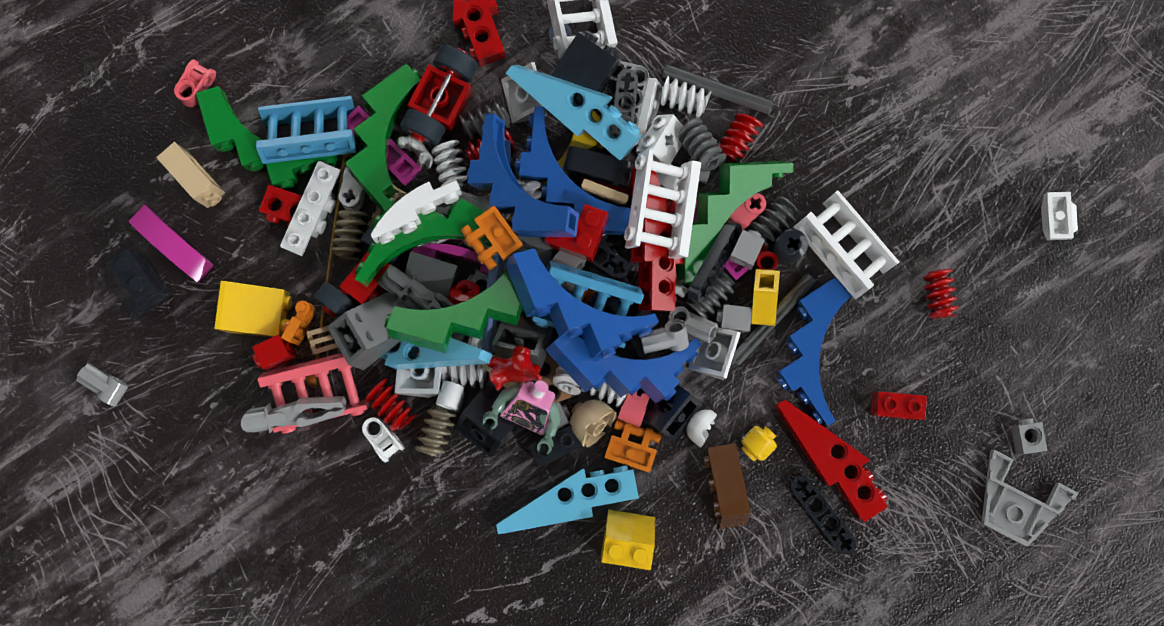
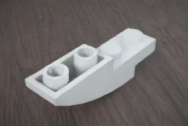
[371,180,462,244]

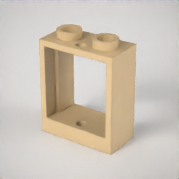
[156,142,225,208]

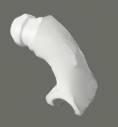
[397,135,433,169]

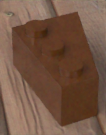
[703,443,751,530]

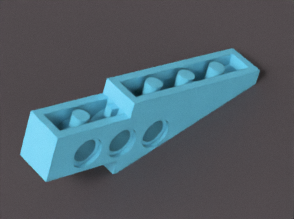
[506,65,643,160]
[380,338,492,370]
[496,466,639,534]

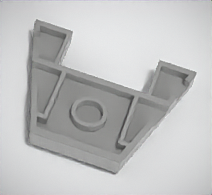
[981,450,1078,547]

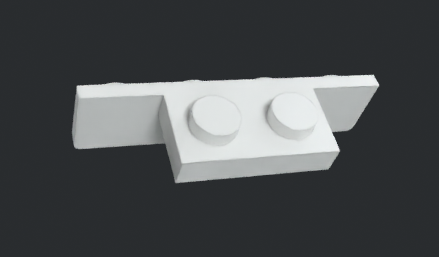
[280,161,341,256]

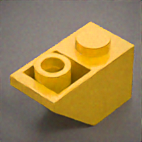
[751,269,780,326]

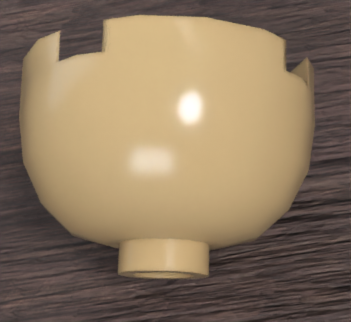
[570,399,617,447]

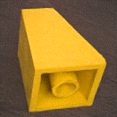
[215,281,292,337]
[601,509,655,570]

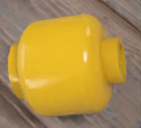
[741,426,777,461]

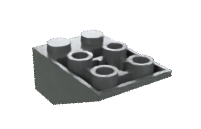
[328,292,408,370]
[492,309,556,368]

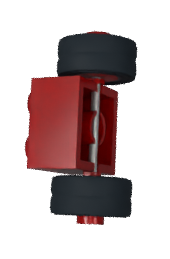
[400,45,478,146]
[314,225,405,318]

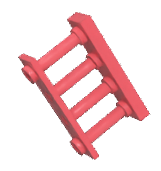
[257,353,369,434]

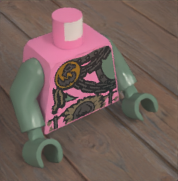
[483,381,561,454]

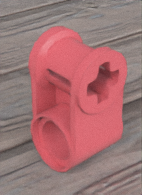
[174,59,216,107]
[725,193,766,231]
[618,391,650,427]

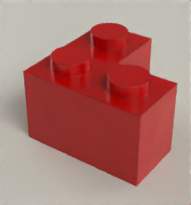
[545,204,609,262]

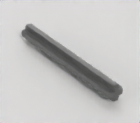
[663,65,773,114]
[732,274,815,365]

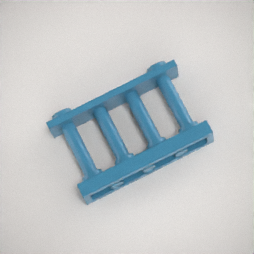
[256,96,356,164]
[532,260,644,348]

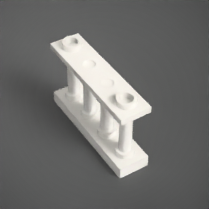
[547,0,617,57]
[624,149,701,259]
[794,191,899,300]

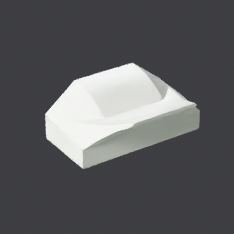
[1041,192,1078,240]

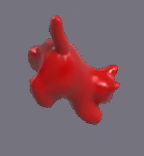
[487,346,542,391]

